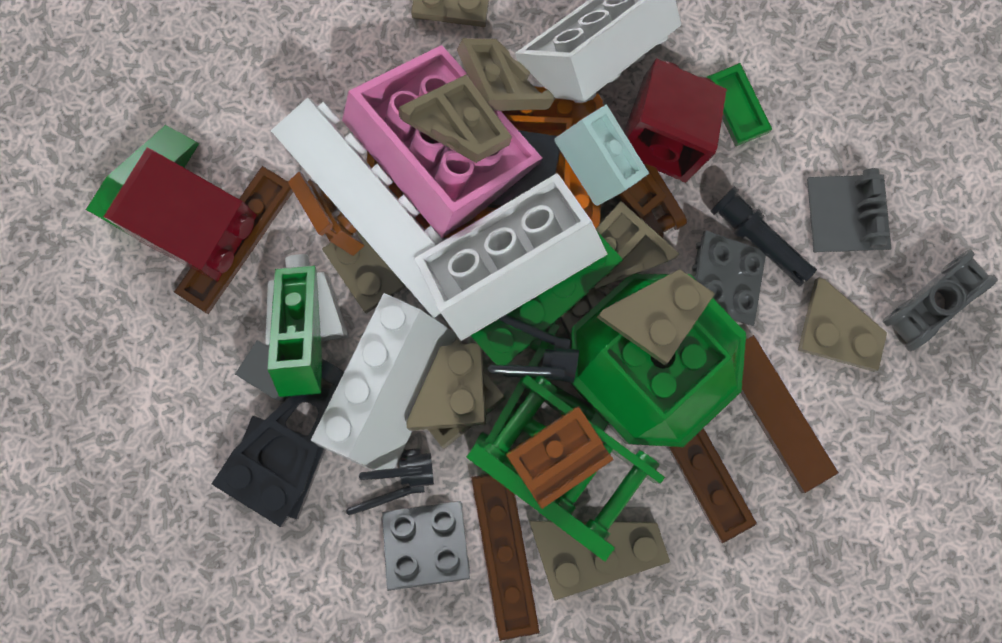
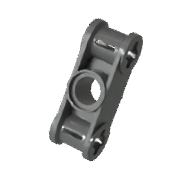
[882,249,998,352]

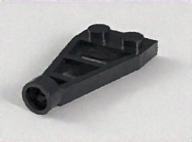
[211,359,344,527]

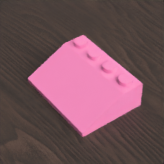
[342,45,543,238]

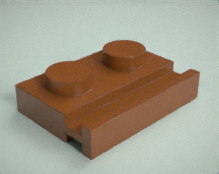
[288,172,365,256]
[505,407,614,509]

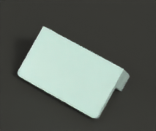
[555,104,649,206]

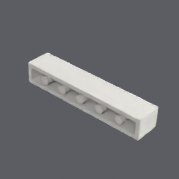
[271,97,444,318]

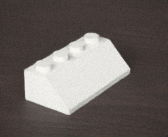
[515,0,681,103]
[414,173,607,341]
[311,293,457,471]

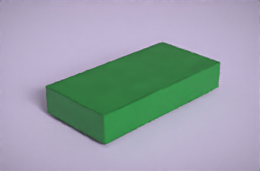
[706,63,772,147]

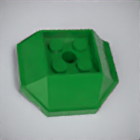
[570,274,746,447]

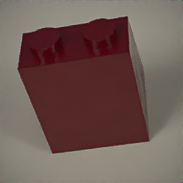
[624,58,727,183]
[103,147,257,282]

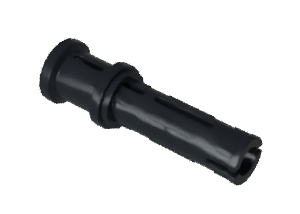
[710,186,817,287]

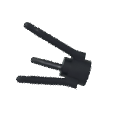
[488,314,579,383]
[346,448,434,515]

